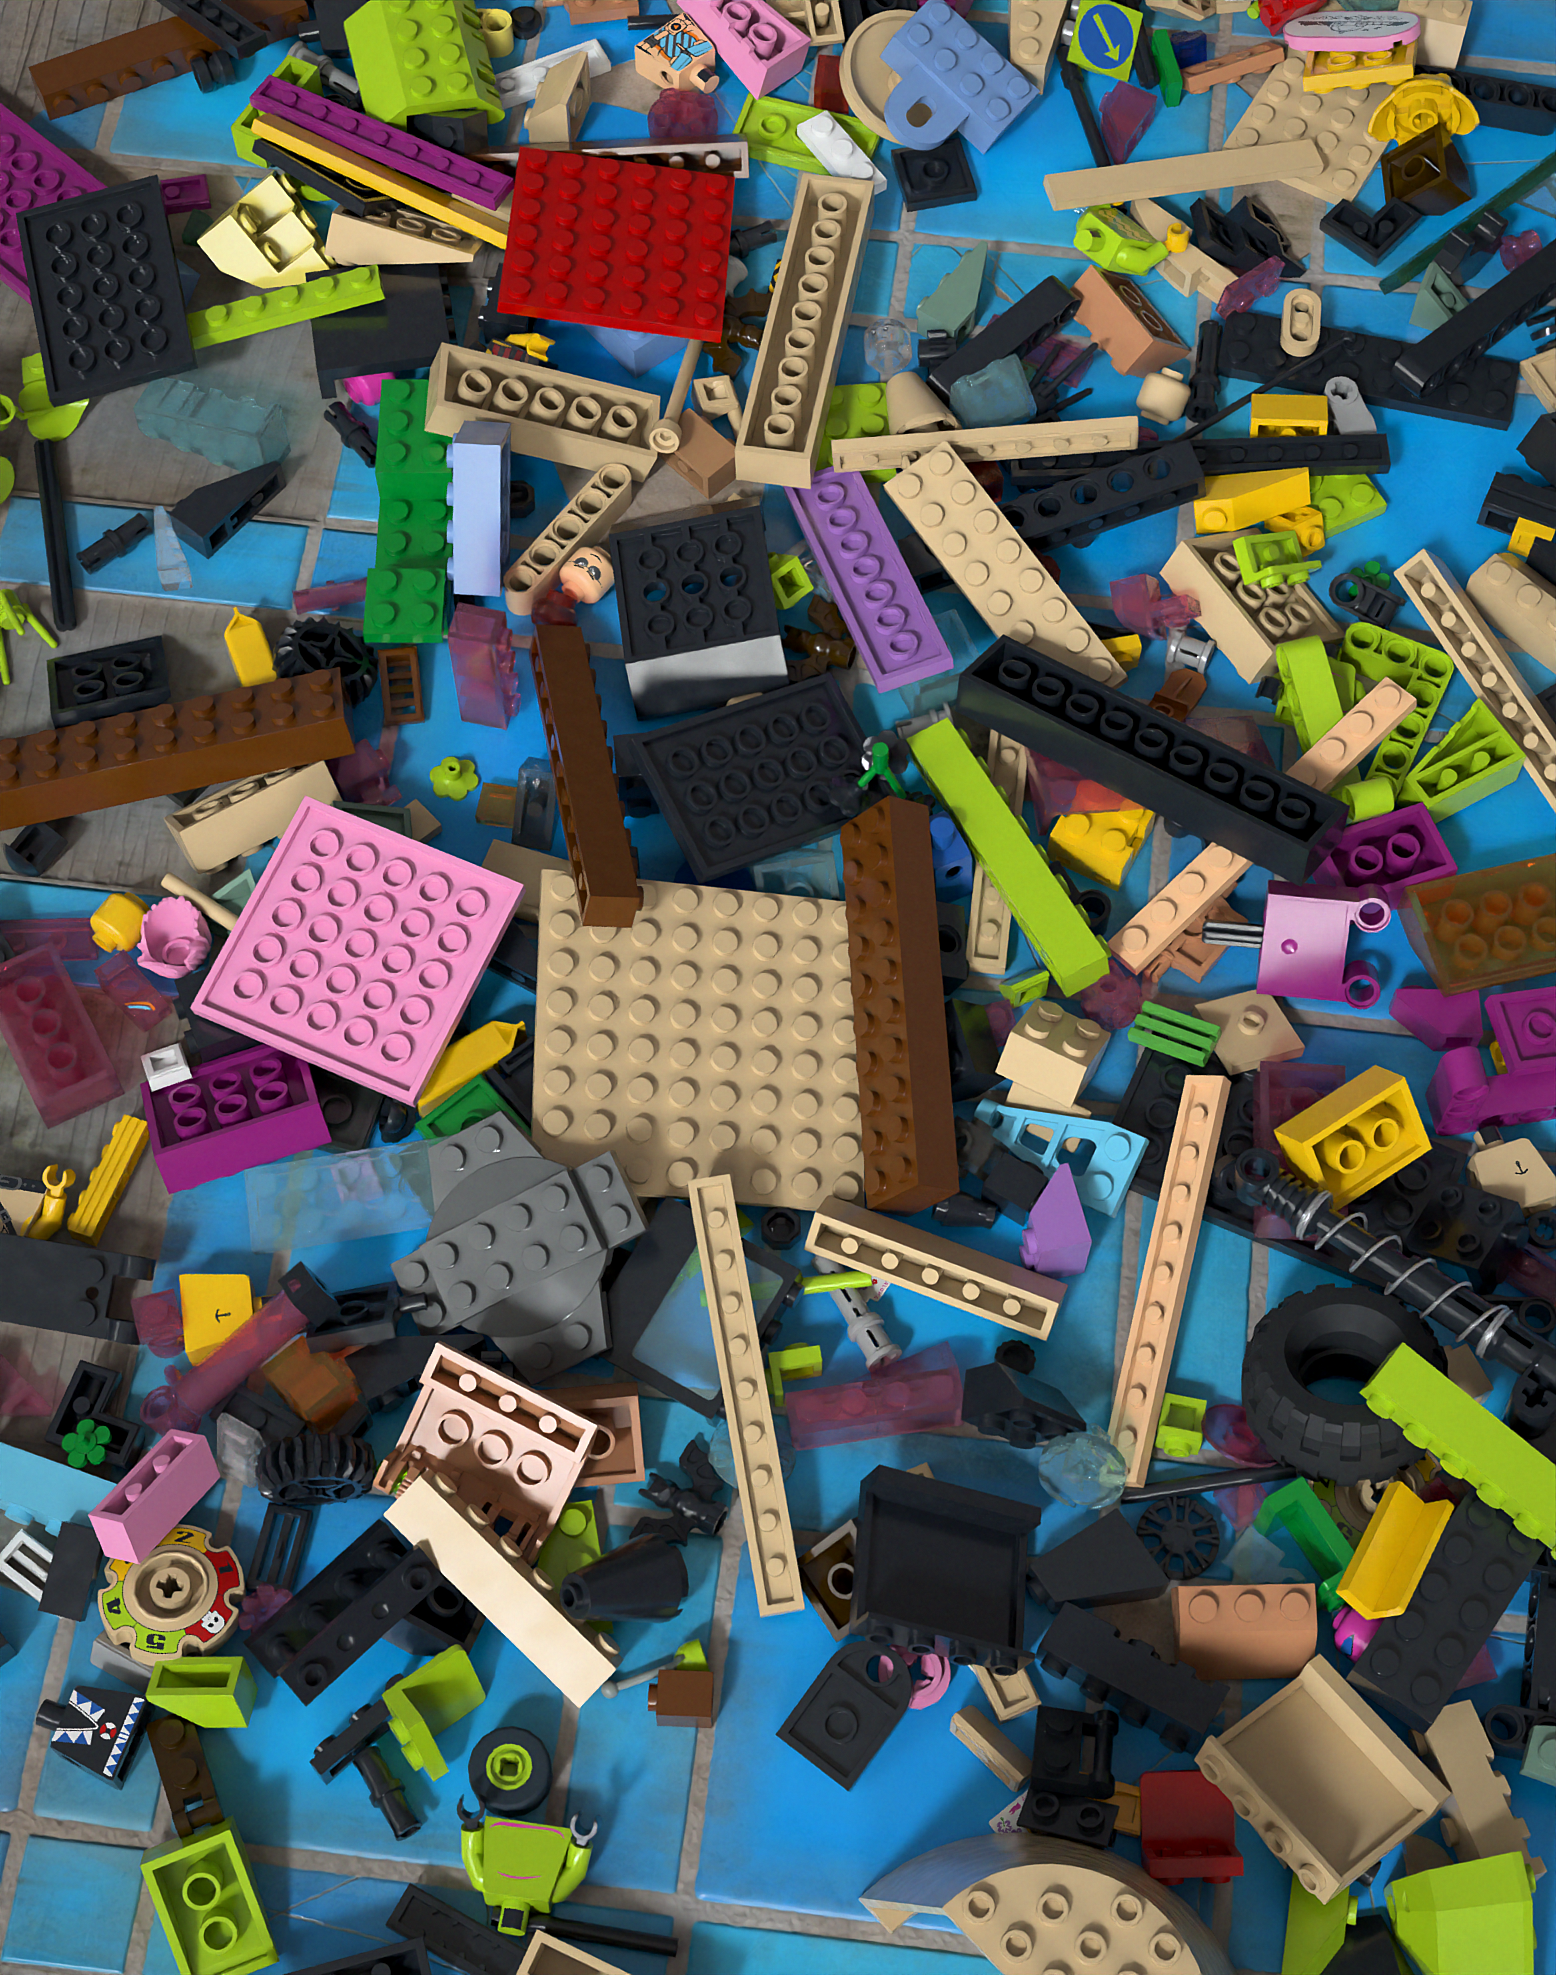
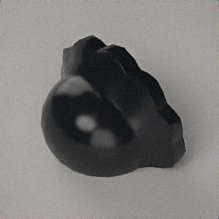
[379,1096,417,1143]

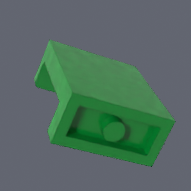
[1253,1476,1355,1613]

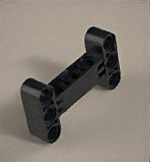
[1479,1546,1556,1761]

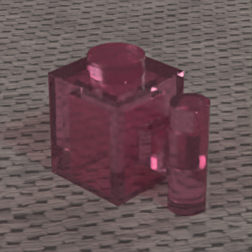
[325,738,402,806]

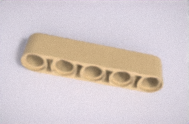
[503,463,632,616]

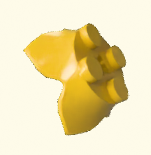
[1367,73,1480,146]

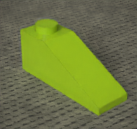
[1281,1871,1358,1975]

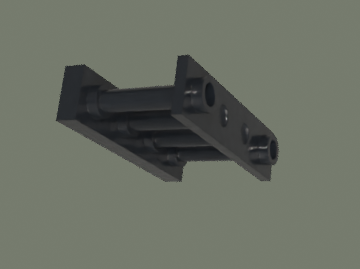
[243,1519,445,1706]

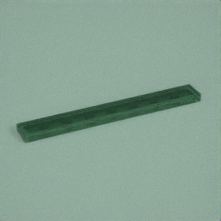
[1378,150,1556,295]

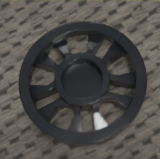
[1136,1496,1220,1581]

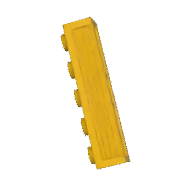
[67,1114,150,1247]

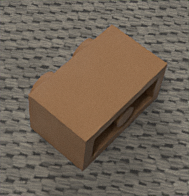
[657,408,736,500]

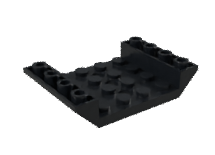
[608,495,790,722]

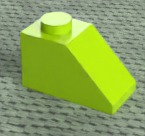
[145,1656,258,1728]

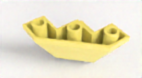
[197,169,338,289]

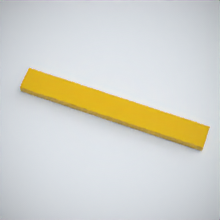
[251,113,509,250]

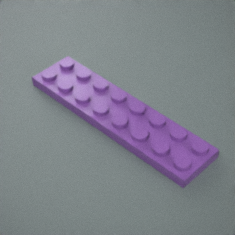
[783,466,954,694]

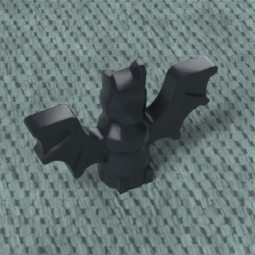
[629,1440,729,1547]

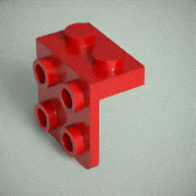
[1139,1769,1244,1885]

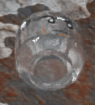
[863,318,913,375]

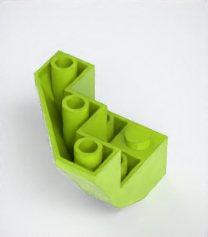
[1383,1851,1537,1975]

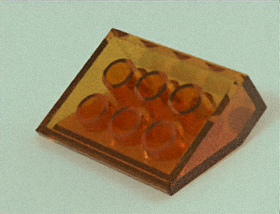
[1396,853,1556,998]

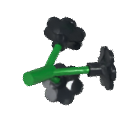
[828,730,936,818]

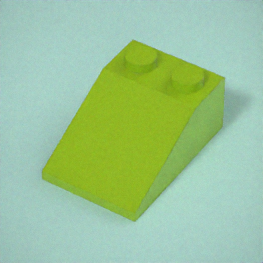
[140,1815,280,1975]

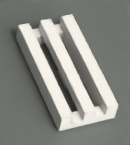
[0,1528,63,1620]

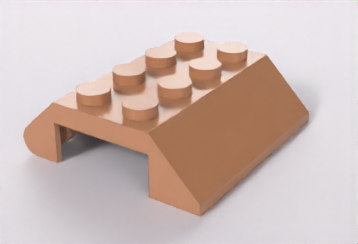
[373,1340,599,1568]

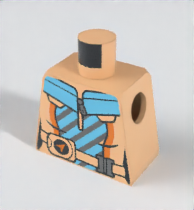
[634,12,719,96]

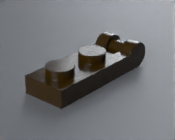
[145,1713,225,1839]

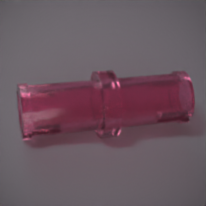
[292,576,367,615]

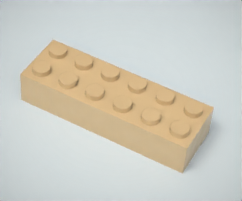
[424,342,660,482]

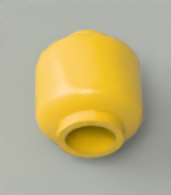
[90,892,150,953]

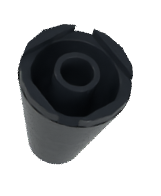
[559,1532,689,1623]

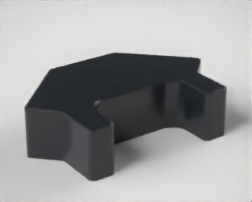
[1432,208,1509,288]

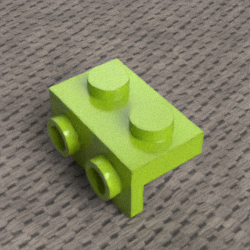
[1232,530,1322,589]

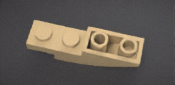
[1129,198,1239,310]

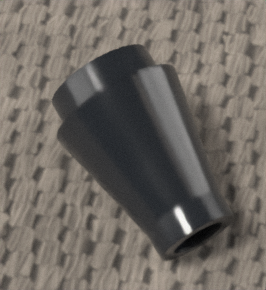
[931,1190,996,1229]

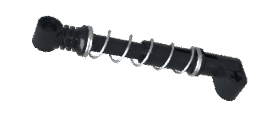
[1233,1148,1556,1437]

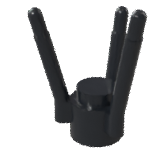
[1020,342,1099,418]

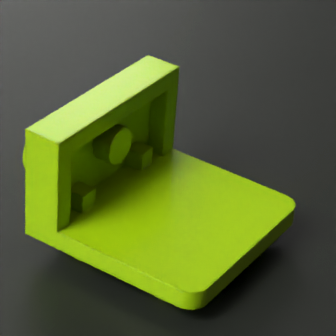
[381,1644,486,1782]

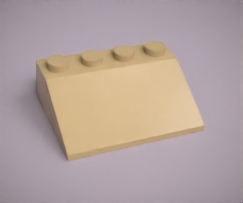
[1160,528,1345,684]

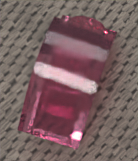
[1109,573,1202,641]

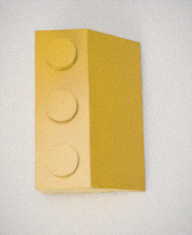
[1274,1065,1432,1211]

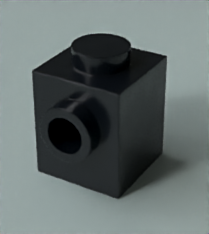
[981,1152,1049,1227]

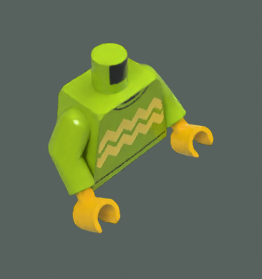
[1073,201,1189,276]

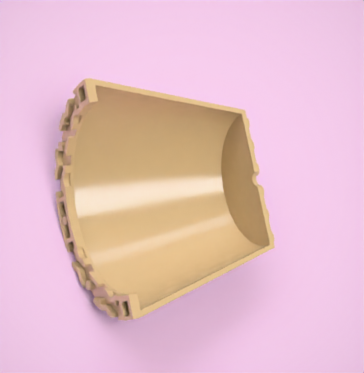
[859,1832,1239,1975]

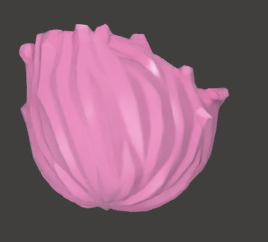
[137,896,212,979]

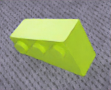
[1396,697,1526,824]

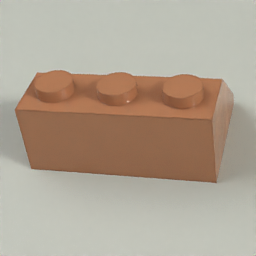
[1070,265,1191,378]
[537,1381,645,1488]
[1171,1583,1318,1680]

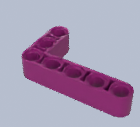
[1425,1046,1556,1136]

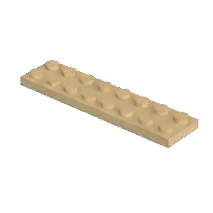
[883,440,1128,690]

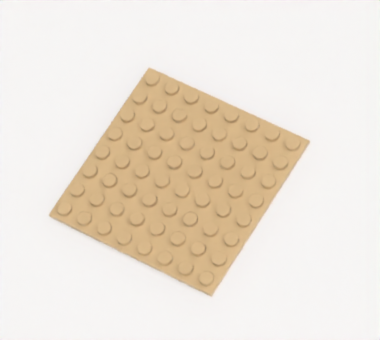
[531,868,865,1211]

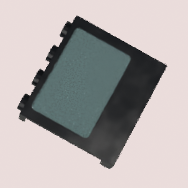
[592,1196,805,1428]

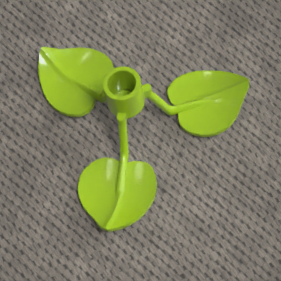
[0,381,89,505]

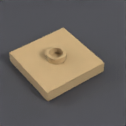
[1192,989,1305,1075]

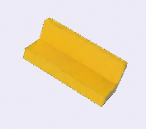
[1335,1481,1455,1620]

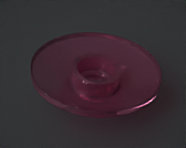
[1201,1404,1278,1468]

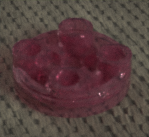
[647,88,718,138]

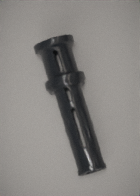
[1185,320,1223,424]

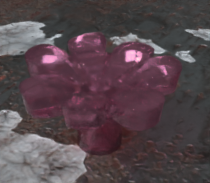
[238,1583,293,1634]

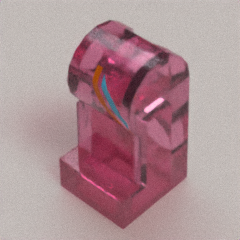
[94,949,172,1033]

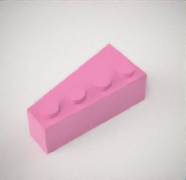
[676,0,811,100]

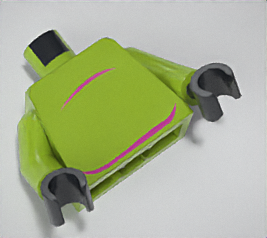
[1255,643,1367,727]
[457,1794,602,1936]

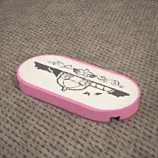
[1283,11,1421,52]

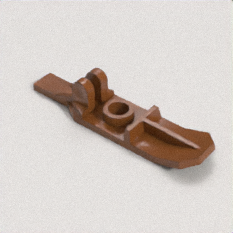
[1147,668,1207,723]

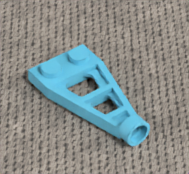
[972,1098,1150,1218]

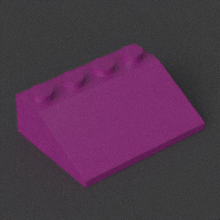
[140,1044,332,1194]

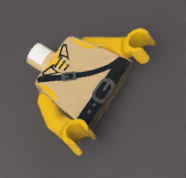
[0,1164,76,1240]

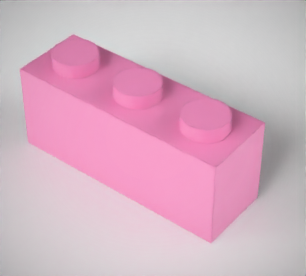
[88,1429,221,1564]

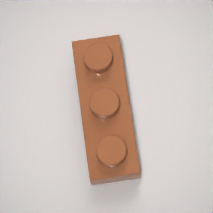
[1180,41,1285,94]

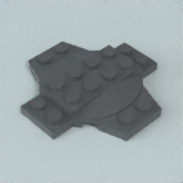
[390,1111,651,1385]

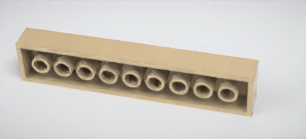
[735,173,874,489]

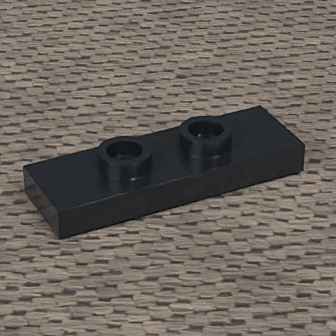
[385,1883,527,1975]

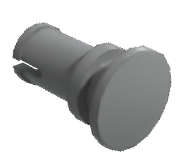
[895,701,957,740]

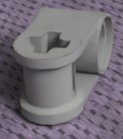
[1324,376,1377,435]

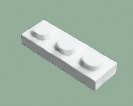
[797,110,887,195]

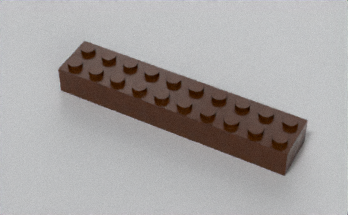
[0,667,356,831]
[840,795,960,1217]

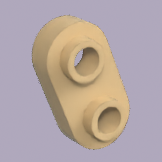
[1280,288,1321,357]

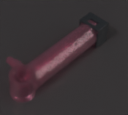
[140,1261,341,1438]

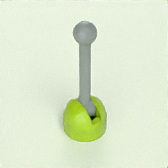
[601,1638,710,1699]

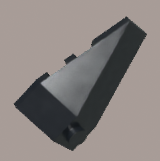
[381,1512,495,1657]

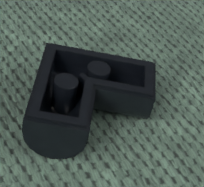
[1319,196,1423,267]
[44,1360,146,1470]

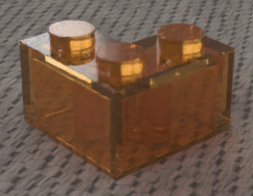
[261,1335,361,1435]

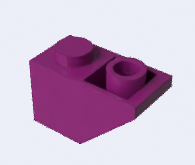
[1389,985,1483,1052]

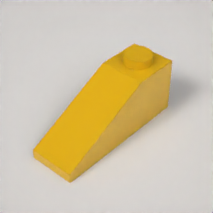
[1193,467,1311,534]

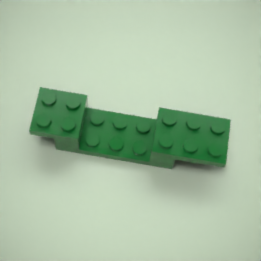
[363,379,453,643]

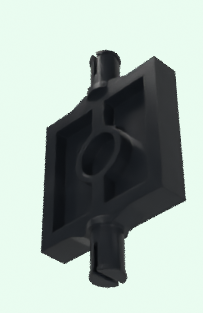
[280,1280,429,1354]

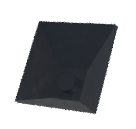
[46,635,171,729]

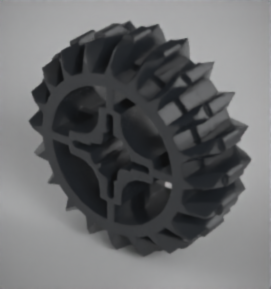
[272,616,379,709]
[255,1432,377,1507]

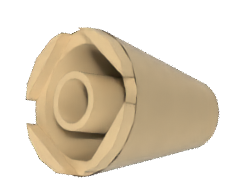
[886,371,963,469]

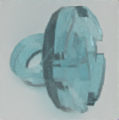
[1038,1423,1128,1509]

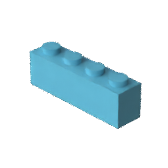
[0,1442,117,1537]

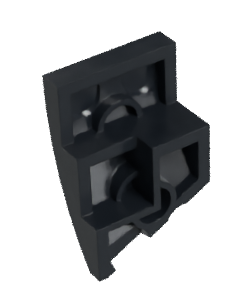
[1189,196,1306,278]

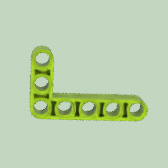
[1340,622,1454,814]
[1276,635,1394,828]

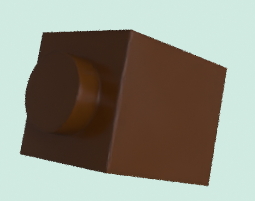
[648,1669,714,1728]

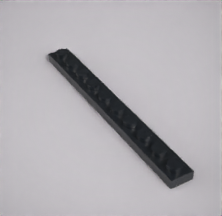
[1009,434,1391,486]

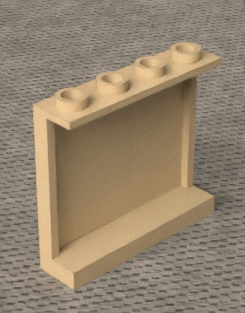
[1194,1654,1451,1905]

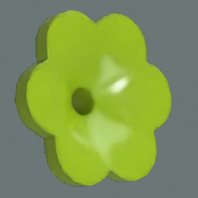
[429,757,479,801]

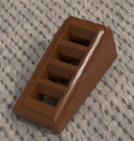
[377,646,425,727]

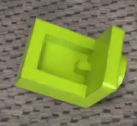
[764,1343,823,1407]
[1154,1392,1207,1457]

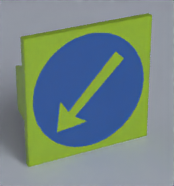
[1067,0,1143,82]

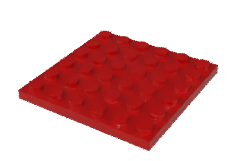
[497,146,735,343]

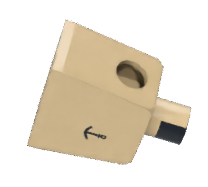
[1465,1125,1556,1219]

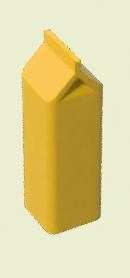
[224,607,277,687]
[416,1021,527,1118]

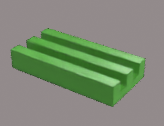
[1127,1000,1222,1067]

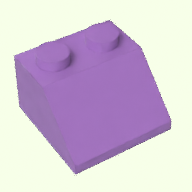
[1019,1163,1092,1279]

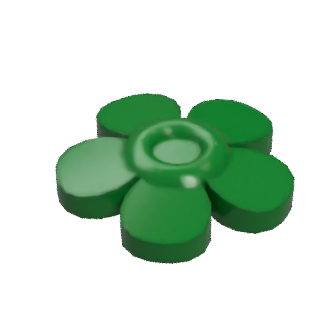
[1348,561,1391,600]
[62,1419,112,1469]

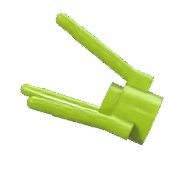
[0,589,58,685]

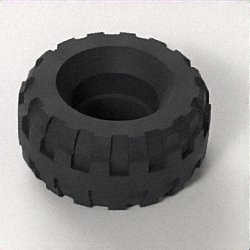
[1241,1283,1450,1487]

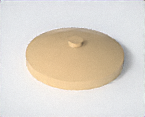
[839,10,957,145]

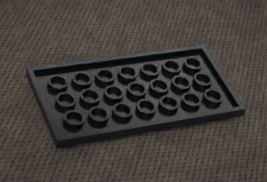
[1111,1031,1468,1305]

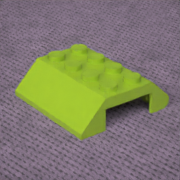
[343,0,505,133]

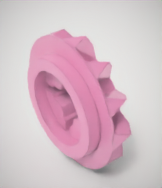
[878,1644,951,1711]

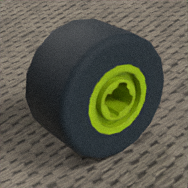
[468,1726,553,1818]

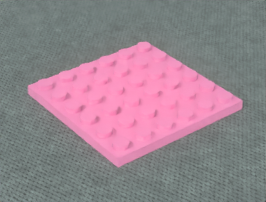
[190,796,526,1107]

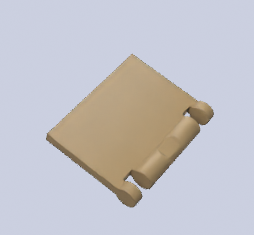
[481,839,572,924]

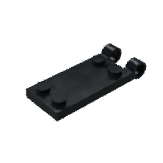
[0,1232,157,1345]

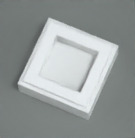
[141,1043,192,1091]

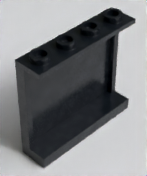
[305,263,458,399]
[849,1464,1041,1676]

